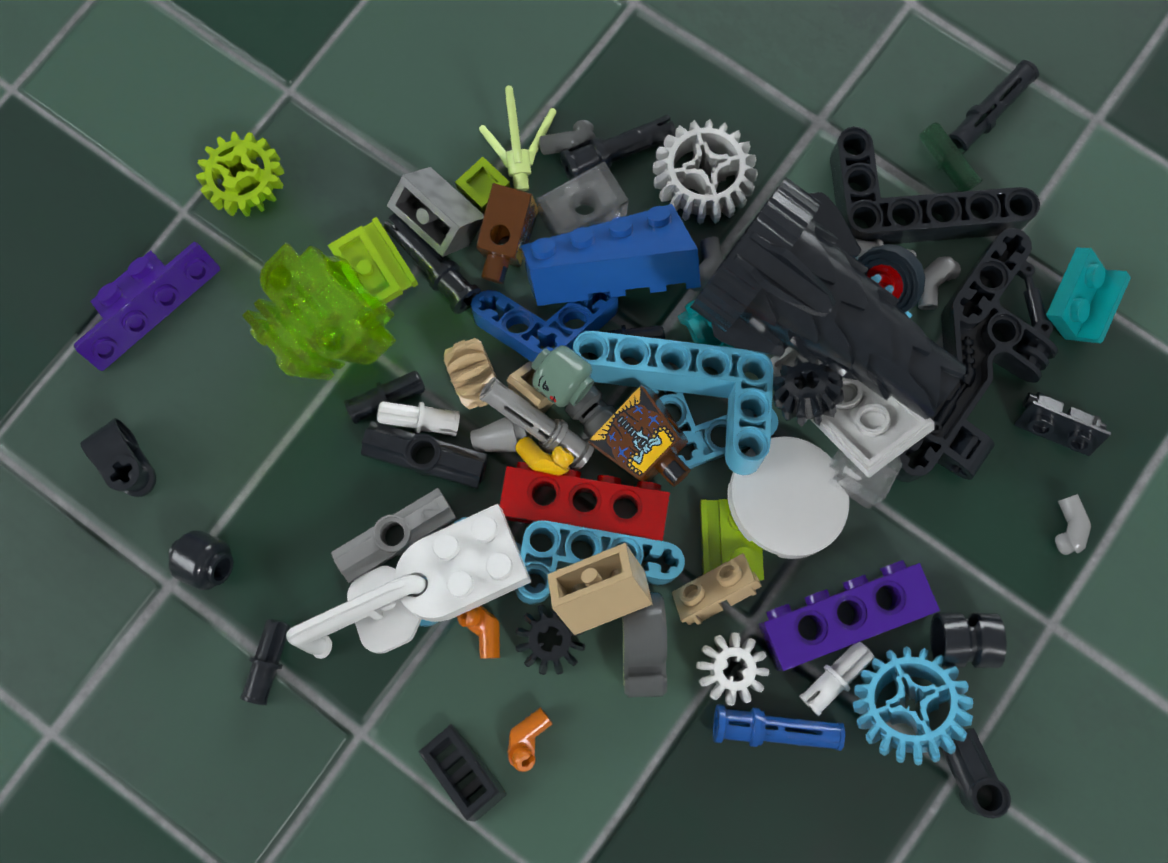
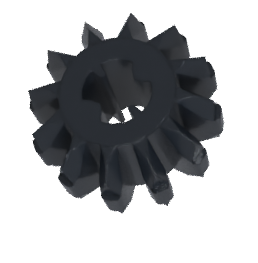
[773,356,844,427]
[515,604,585,675]

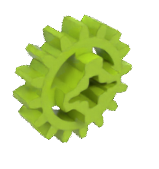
[196,132,285,217]

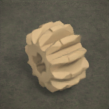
[444,338,497,409]

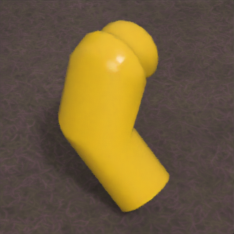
[515,437,574,476]

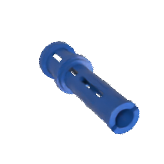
[713,704,845,751]

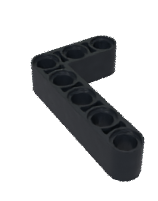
[830,126,1040,245]

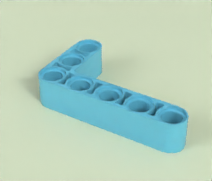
[572,331,773,475]

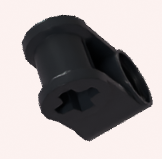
[80,418,156,497]

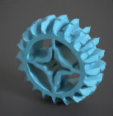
[853,646,973,765]

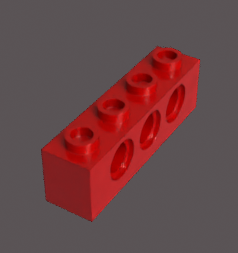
[500,462,670,541]

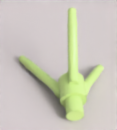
[479,85,556,191]

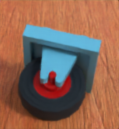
[857,244,926,318]

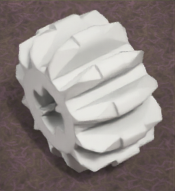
[696,632,769,706]

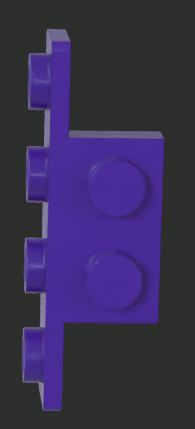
[73,242,220,371]

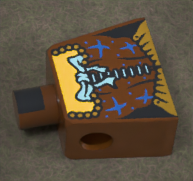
[477,183,539,284]
[588,385,691,487]

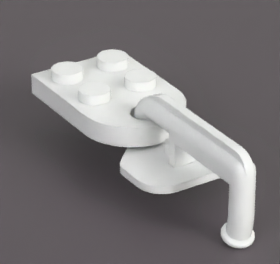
[286,504,531,659]

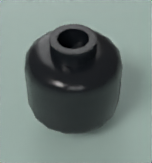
[169,530,234,590]

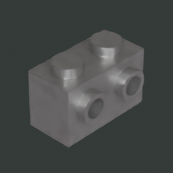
[387,167,484,257]

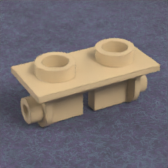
[672,553,762,625]

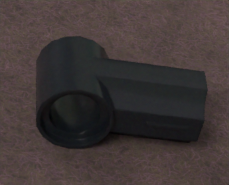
[940,728,1011,819]

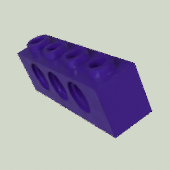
[758,560,940,671]

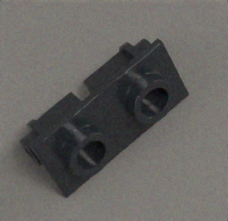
[1014,392,1111,456]

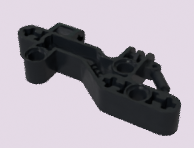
[888,228,1058,482]

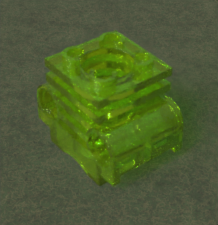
[242,242,397,380]

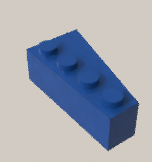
[521,204,701,306]

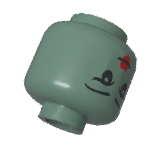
[531,345,594,407]

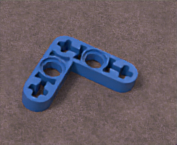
[471,290,618,362]

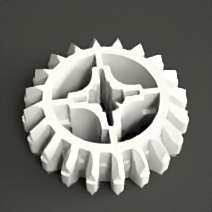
[653,119,758,225]

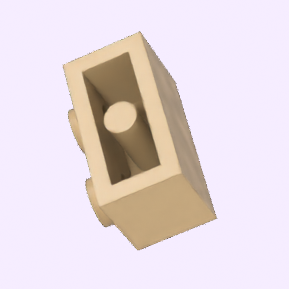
[547,543,653,635]

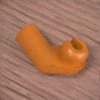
[457,605,500,659]
[508,707,553,772]

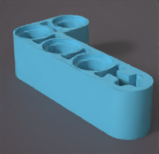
[515,520,685,605]

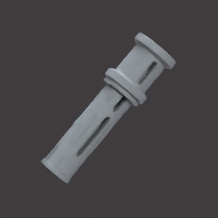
[479,377,594,471]

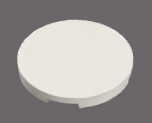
[728,437,849,559]

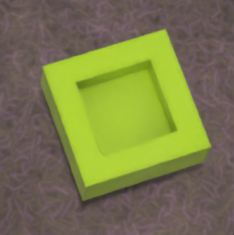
[455,156,511,213]

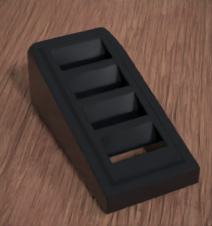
[419,724,507,822]

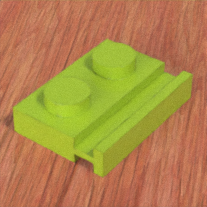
[328,217,418,313]
[699,499,764,581]

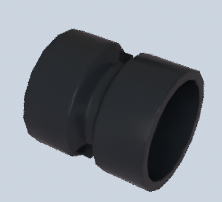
[930,612,1007,668]

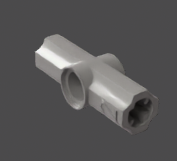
[331,488,457,584]

